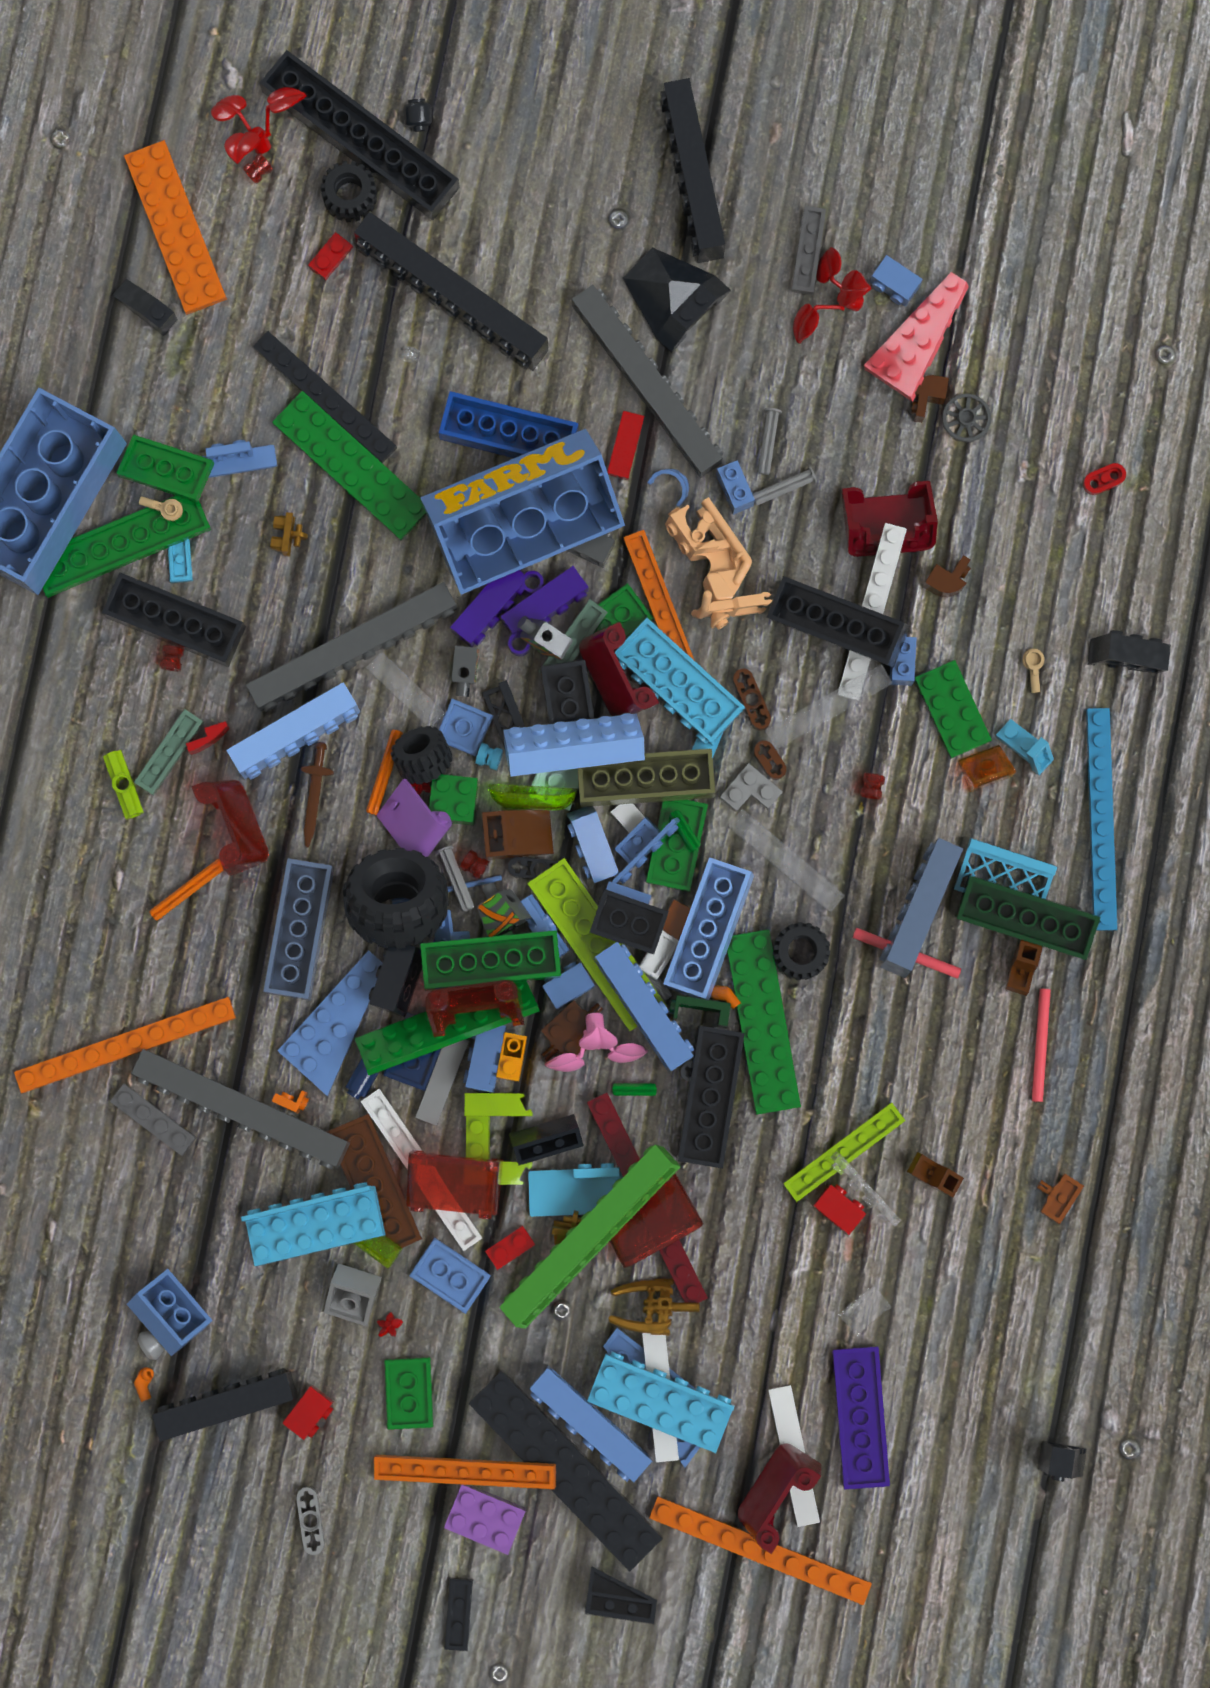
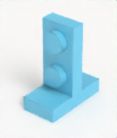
[996,719,1054,775]

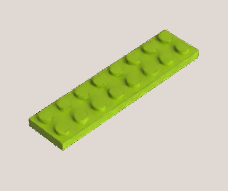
[527,858,667,1032]

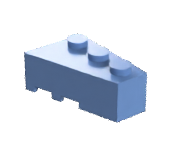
[567,806,619,883]
[463,1025,507,1093]

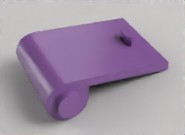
[376,779,452,857]

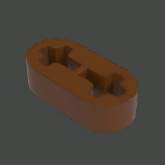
[754,741,786,780]

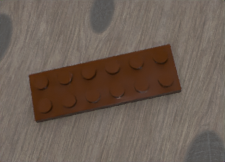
[327,1113,422,1258]

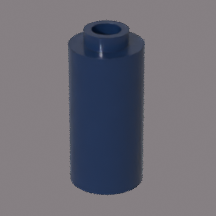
[345,1058,379,1100]

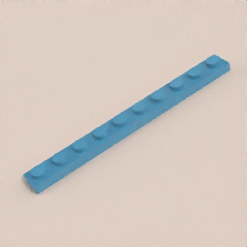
[1086,708,1117,931]

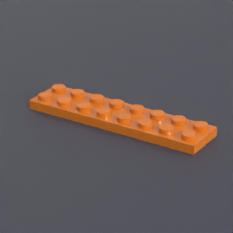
[124,140,227,315]

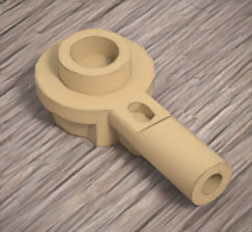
[139,496,183,521]
[1022,649,1044,693]

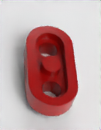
[1083,463,1126,495]

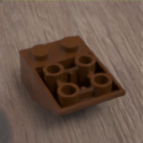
[482,809,554,860]

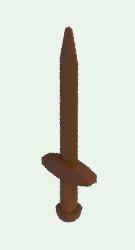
[301,742,334,848]

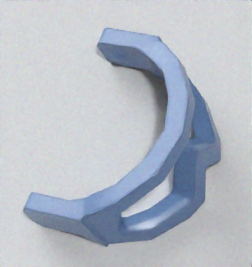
[647,469,689,507]

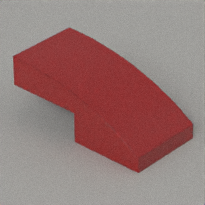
[186,721,230,755]

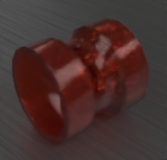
[243,153,273,184]
[159,645,185,672]
[860,773,885,800]
[459,849,490,880]

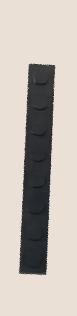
[253,331,397,464]

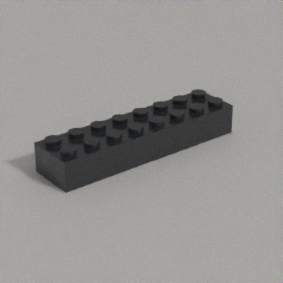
[660,78,726,263]

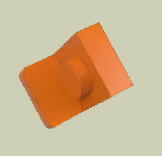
[272,1090,309,1114]

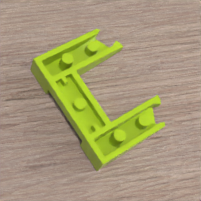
[464,1093,533,1185]

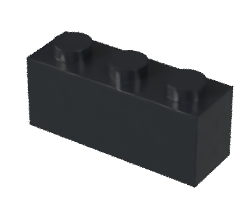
[509,1114,584,1166]

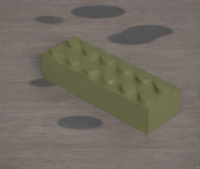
[578,749,715,807]

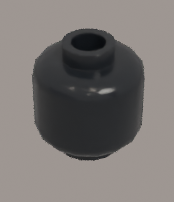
[403,99,433,132]

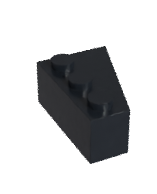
[1087,630,1171,674]

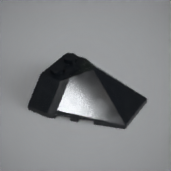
[623,247,731,353]

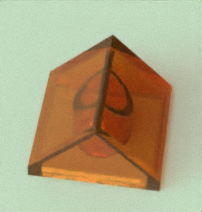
[958,745,1016,793]

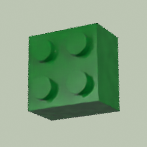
[429,774,479,826]

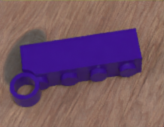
[501,566,589,656]
[450,570,544,647]

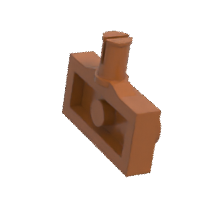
[1036,1174,1084,1224]

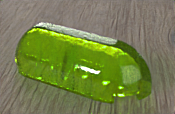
[488,784,578,811]

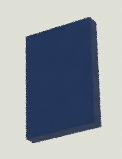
[383,1012,442,1091]

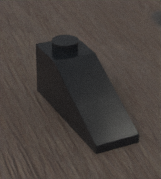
[113,279,178,336]

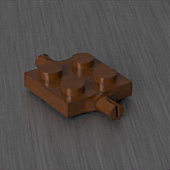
[540,1000,604,1062]

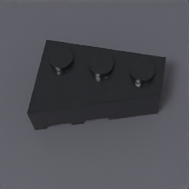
[1038,1441,1087,1482]
[584,1566,657,1625]

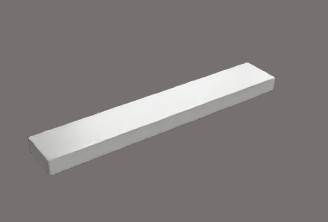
[642,1321,679,1462]
[768,1385,820,1527]

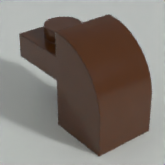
[911,375,949,423]
[923,555,971,597]
[1005,940,1043,996]
[907,1152,964,1198]

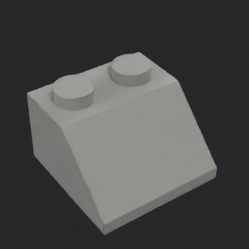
[324,1263,382,1326]

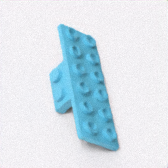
[528,1163,666,1217]

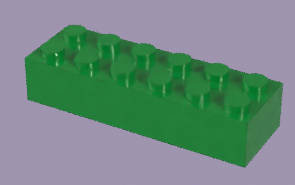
[420,930,561,991]

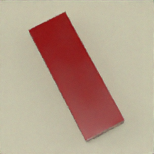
[607,411,644,480]

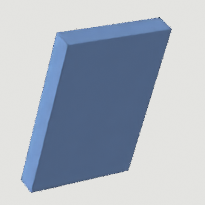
[409,1237,491,1314]

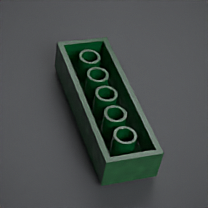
[955,874,1101,960]

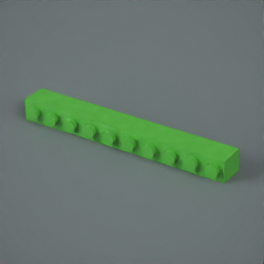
[500,1145,681,1329]

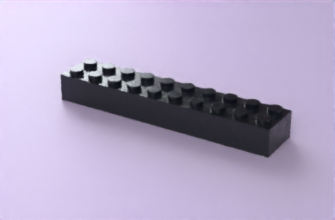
[260,50,460,221]
[354,212,548,371]
[469,1369,663,1572]

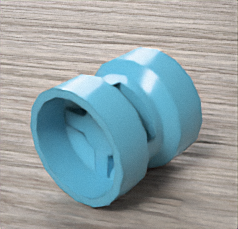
[475,743,503,771]

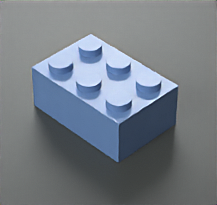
[127,1269,213,1356]

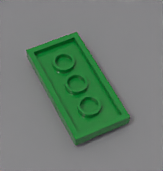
[116,434,215,503]
[915,660,992,759]
[646,800,708,892]

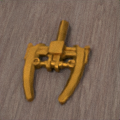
[608,1278,700,1336]

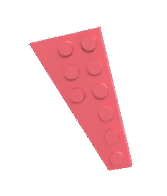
[864,272,969,402]

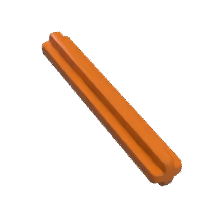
[366,729,403,815]
[149,859,226,921]

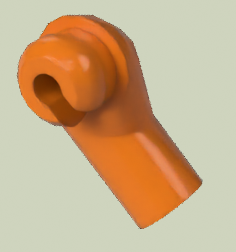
[711,985,741,1010]
[134,1367,154,1402]

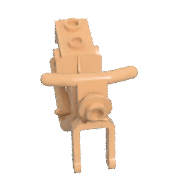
[665,497,772,630]

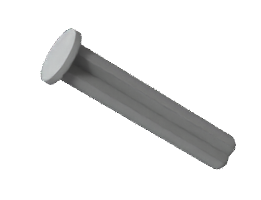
[758,408,782,475]
[753,466,817,505]
[436,845,474,911]

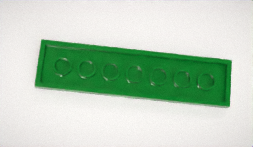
[272,391,426,541]
[43,496,211,598]
[727,929,801,1115]
[355,981,539,1076]

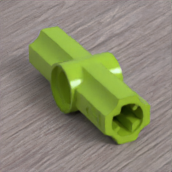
[103,750,144,820]

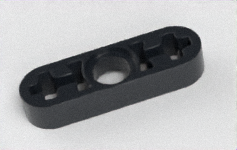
[508,857,572,880]

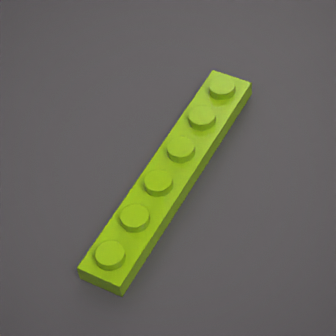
[783,1103,905,1202]

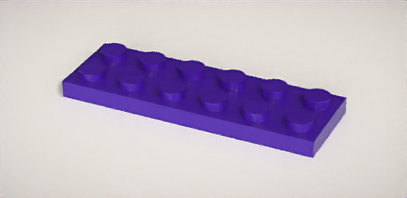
[832,1346,890,1490]

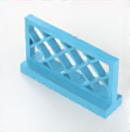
[954,838,1057,899]

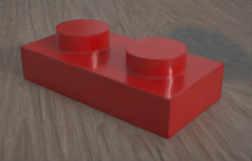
[308,232,353,281]
[485,1226,536,1270]

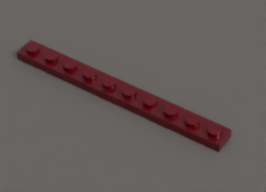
[587,1093,708,1303]

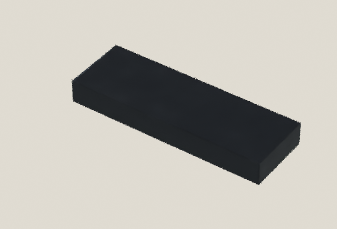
[444,1578,473,1651]

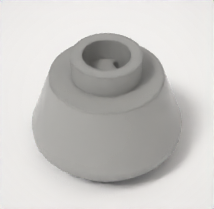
[137,1331,165,1360]

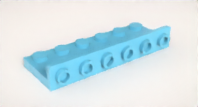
[615,618,745,746]
[241,1182,386,1266]
[587,1351,735,1453]

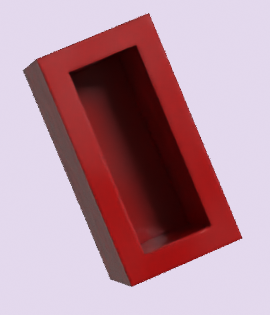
[812,1184,866,1235]
[282,1385,334,1440]

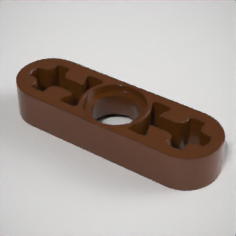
[733,669,771,731]

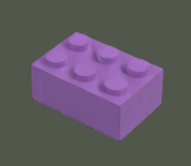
[444,1484,526,1555]

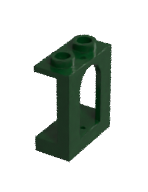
[669,995,731,1028]

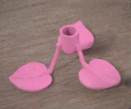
[545,1013,648,1072]

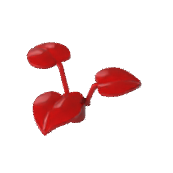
[211,87,307,164]
[793,247,872,344]

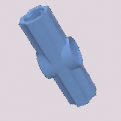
[520,894,569,958]

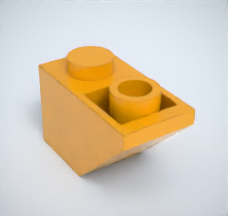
[496,1032,527,1082]

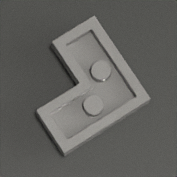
[720,763,783,812]

